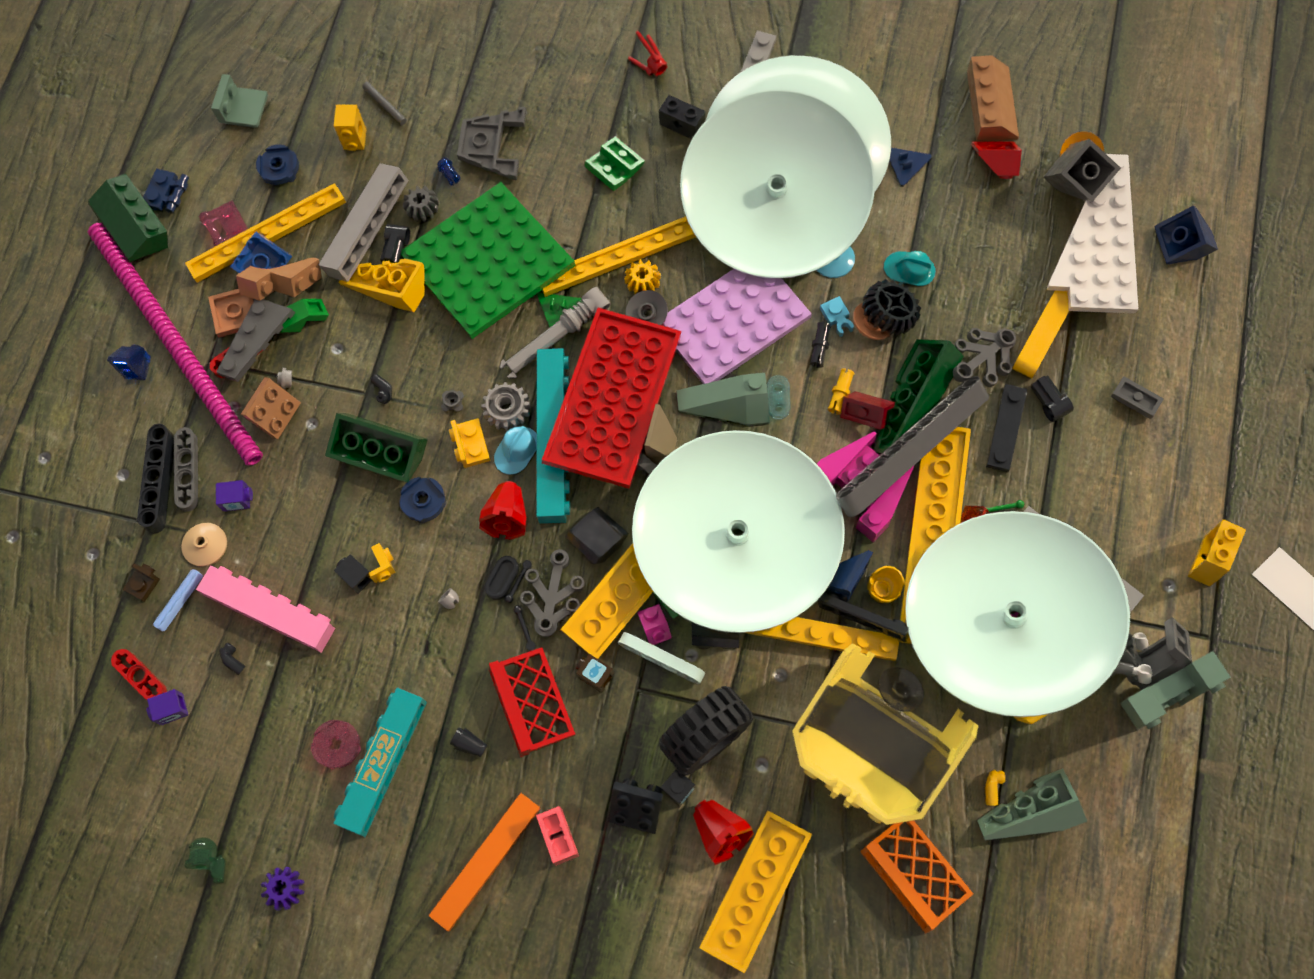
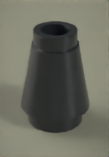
[450,727,488,757]

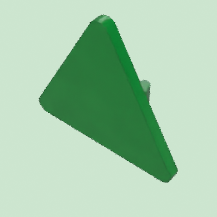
[537,293,581,328]

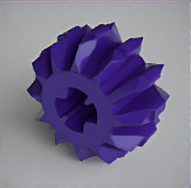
[261,867,304,910]

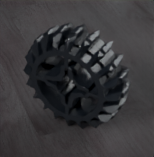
[862,279,921,336]

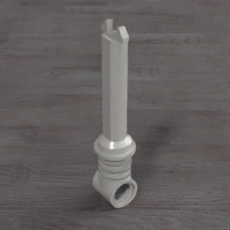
[500,287,611,378]

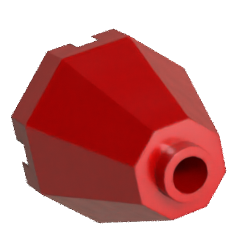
[479,481,527,540]
[693,800,754,865]

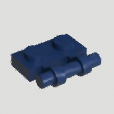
[143,168,189,213]

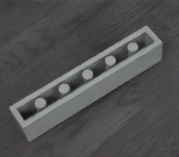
[319,163,409,282]

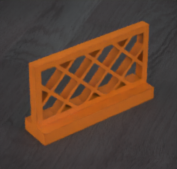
[860,820,973,934]

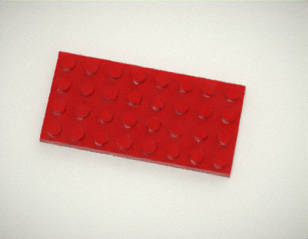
[542,308,681,489]

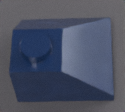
[1154,205,1218,264]
[824,550,873,603]

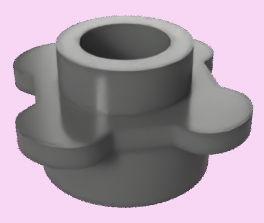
[441,390,464,412]

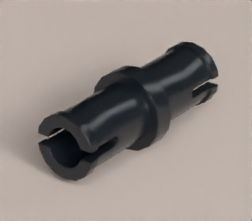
[810,322,831,368]

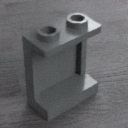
[1126,617,1192,690]

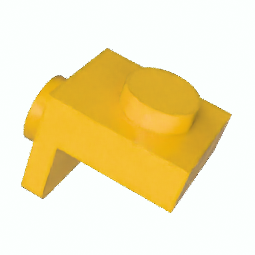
[368,543,396,583]

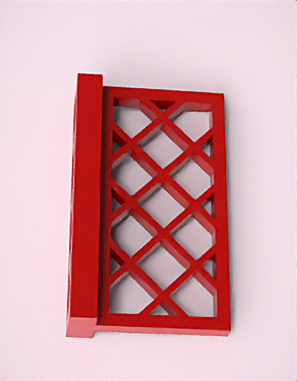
[488,647,575,758]

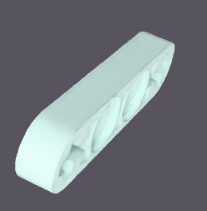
[618,632,705,684]

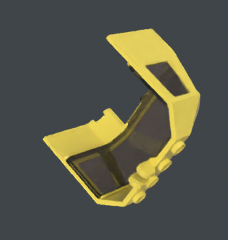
[793,643,978,825]

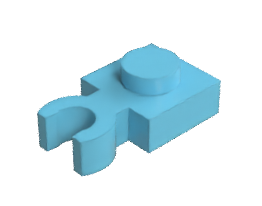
[820,296,854,337]

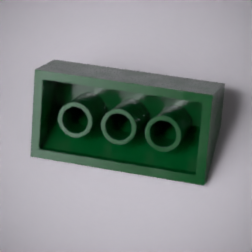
[88,174,168,262]
[325,413,428,482]

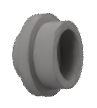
[277,368,292,390]

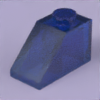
[107,345,151,380]

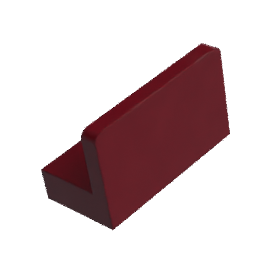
[840,391,895,430]

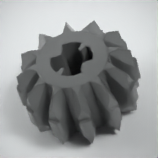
[403,186,439,222]

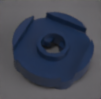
[256,145,299,185]
[399,477,446,523]

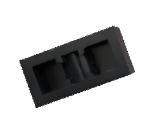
[659,95,705,139]

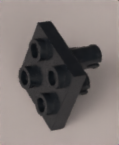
[608,778,663,834]

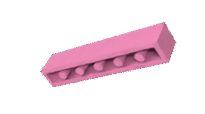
[196,565,335,653]

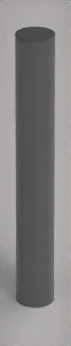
[362,82,407,125]

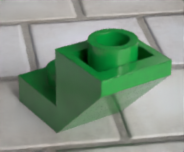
[280,299,329,332]

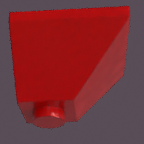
[972,141,1022,179]

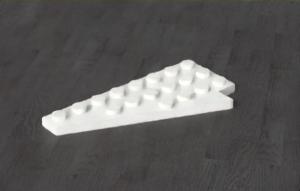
[1047,154,1138,313]

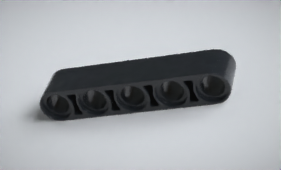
[137,423,174,534]

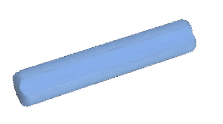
[153,569,203,631]

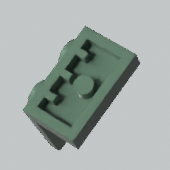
[211,74,268,127]

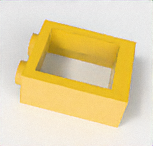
[1188,519,1246,587]

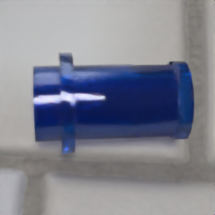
[437,158,461,185]

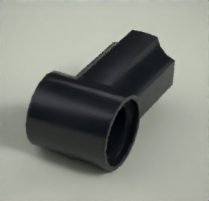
[380,224,411,263]
[1031,376,1074,422]

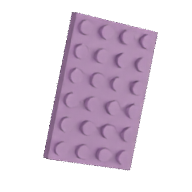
[662,269,812,384]

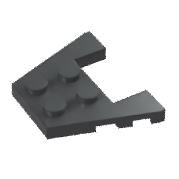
[457,107,527,180]

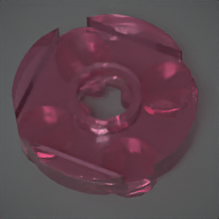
[311,720,361,769]

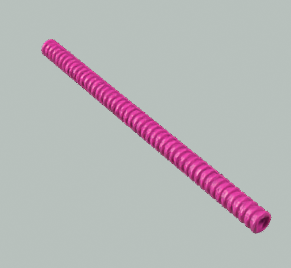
[88,223,263,466]

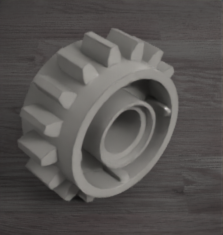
[481,382,531,431]

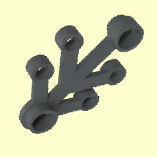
[953,328,1016,387]
[520,550,585,637]

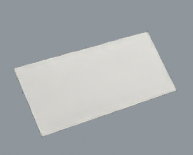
[1252,547,1314,630]

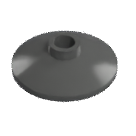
[625,290,668,325]

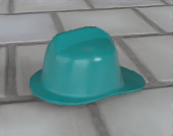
[884,251,935,286]

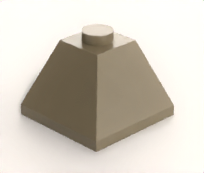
[645,404,679,464]

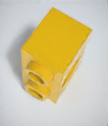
[334,105,366,151]

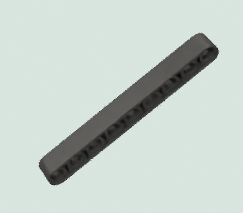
[836,376,989,517]

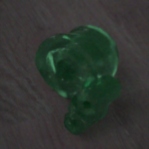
[184,837,226,884]

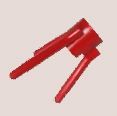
[628,31,668,76]

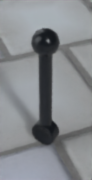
[504,560,532,603]
[513,605,536,651]

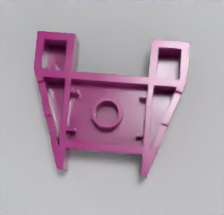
[817,432,914,543]

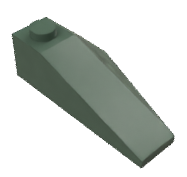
[677,373,770,426]
[977,769,1087,840]

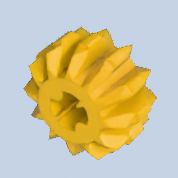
[624,259,661,294]

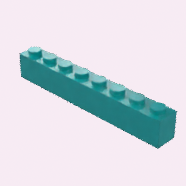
[537,348,570,524]

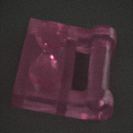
[199,200,248,247]

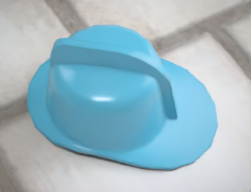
[494,426,537,475]

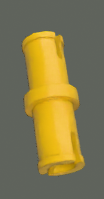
[827,368,855,415]

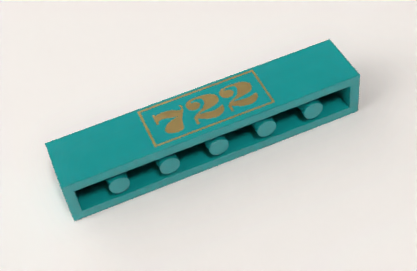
[333,688,427,837]

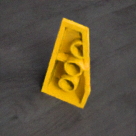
[339,259,424,312]

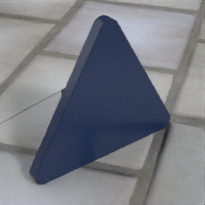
[889,148,931,187]

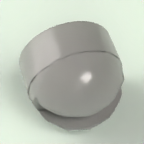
[438,588,459,609]

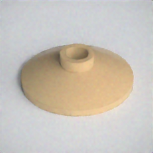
[181,523,227,567]

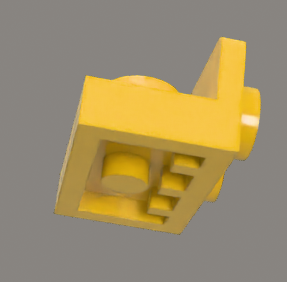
[449,418,490,468]

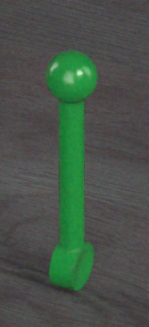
[976,500,1025,516]

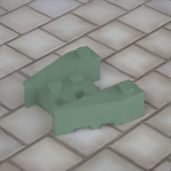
[1121,651,1231,731]

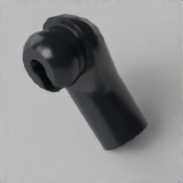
[371,374,392,404]
[219,643,246,675]

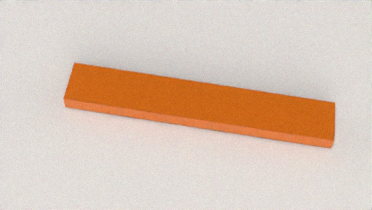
[429,793,541,931]

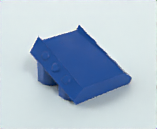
[230,232,292,273]

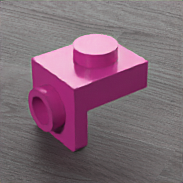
[637,604,671,645]

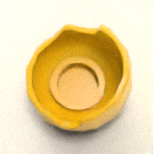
[867,566,905,604]

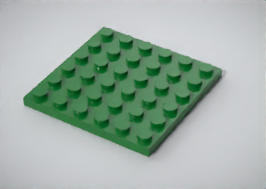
[401,182,576,339]

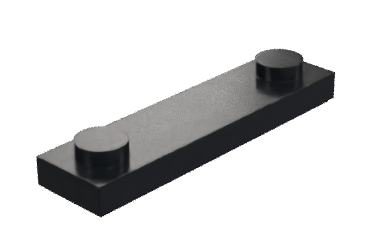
[986,384,1027,472]
[817,592,909,642]

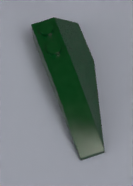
[874,339,964,455]

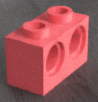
[536,806,579,866]

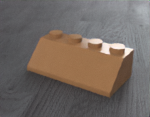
[967,56,1019,141]

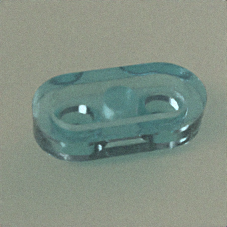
[767,375,791,419]

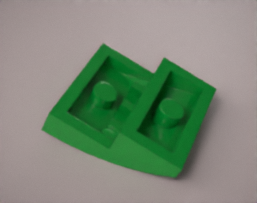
[584,137,645,191]

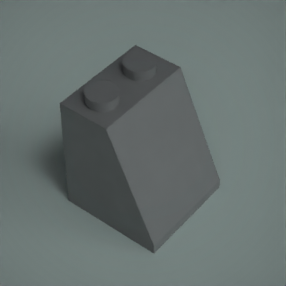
[1043,139,1121,202]

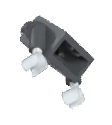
[1110,632,1152,684]

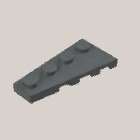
[216,299,295,382]

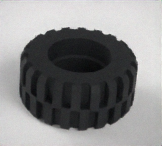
[659,686,753,776]

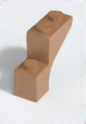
[236,258,322,301]

